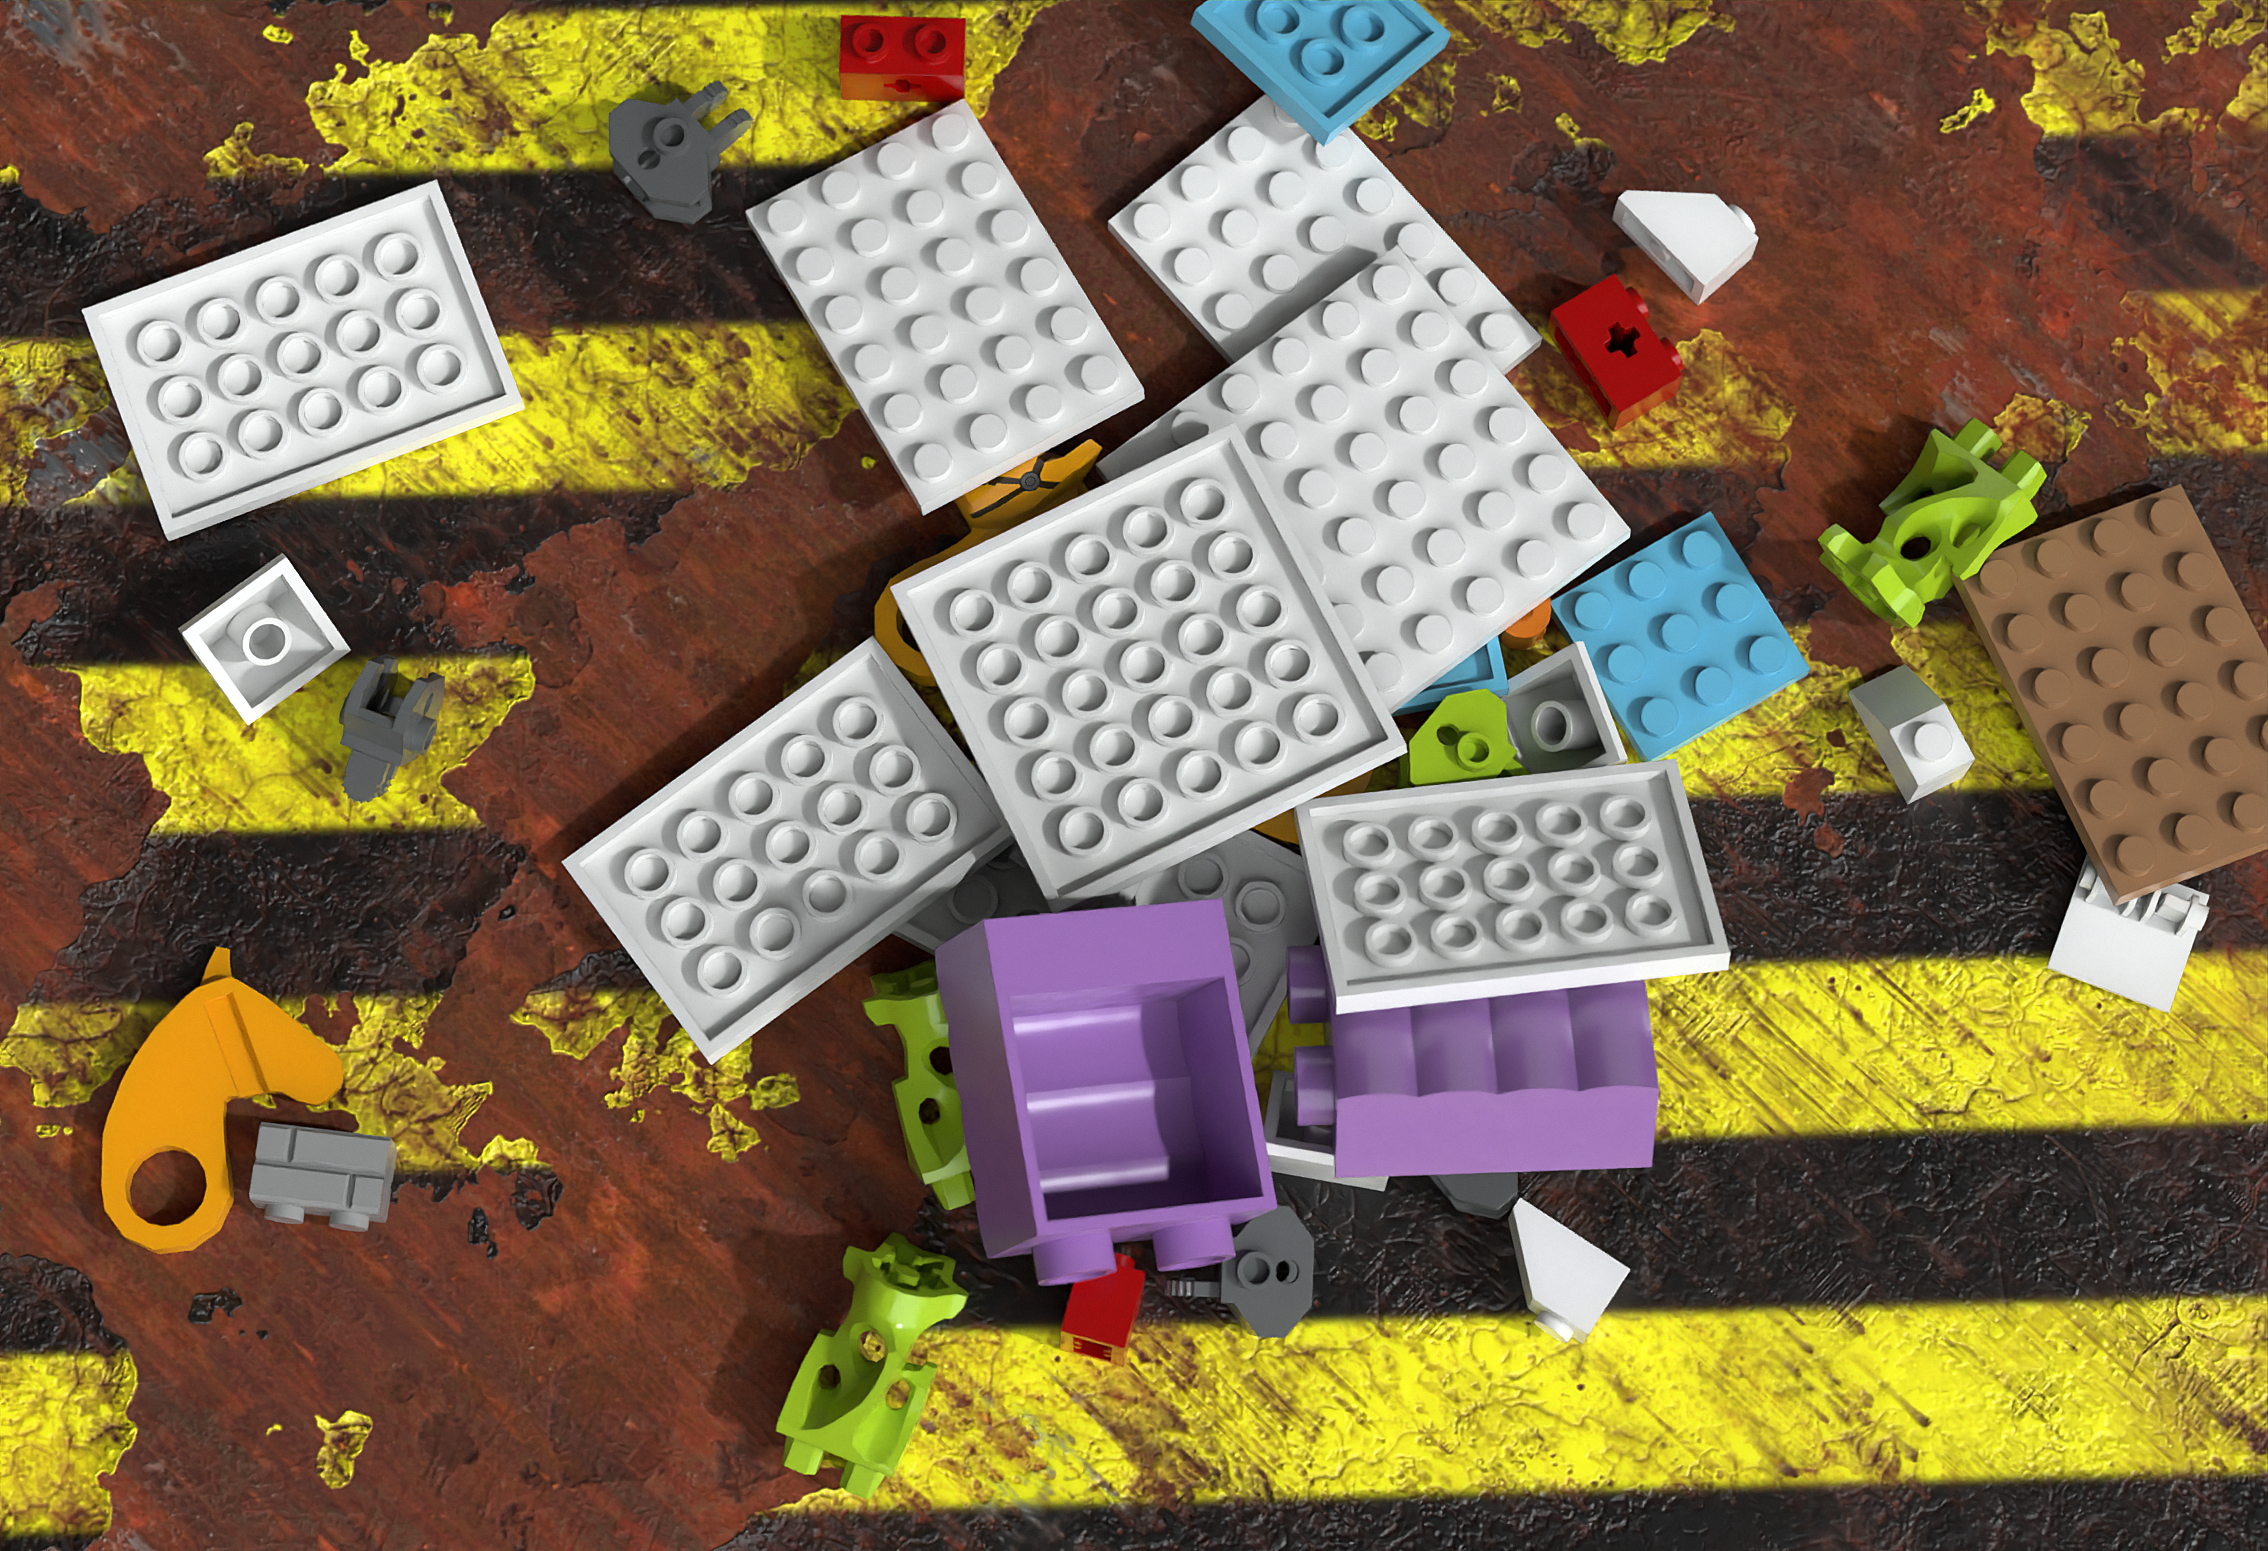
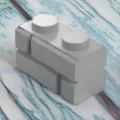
[249,1122,397,1232]

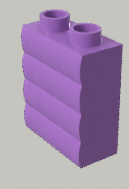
[935,898,1278,1285]
[1286,942,1659,1178]

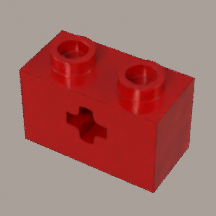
[839,15,967,103]
[1546,273,1684,432]
[1060,1252,1146,1367]

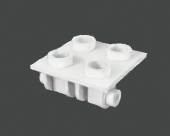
[2047,853,2210,1013]

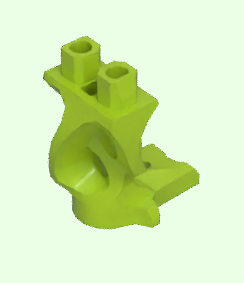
[1818,417,2047,629]
[861,958,975,1210]
[776,1232,969,1499]

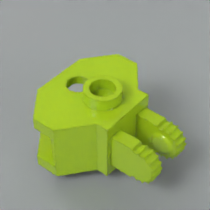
[1397,688,1532,789]

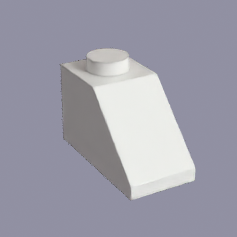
[1612,190,1759,306]
[1848,664,1975,804]
[1508,1198,1630,1344]

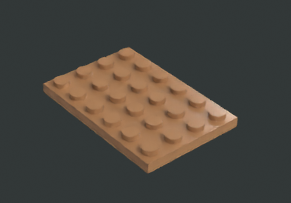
[1951,484,2268,906]

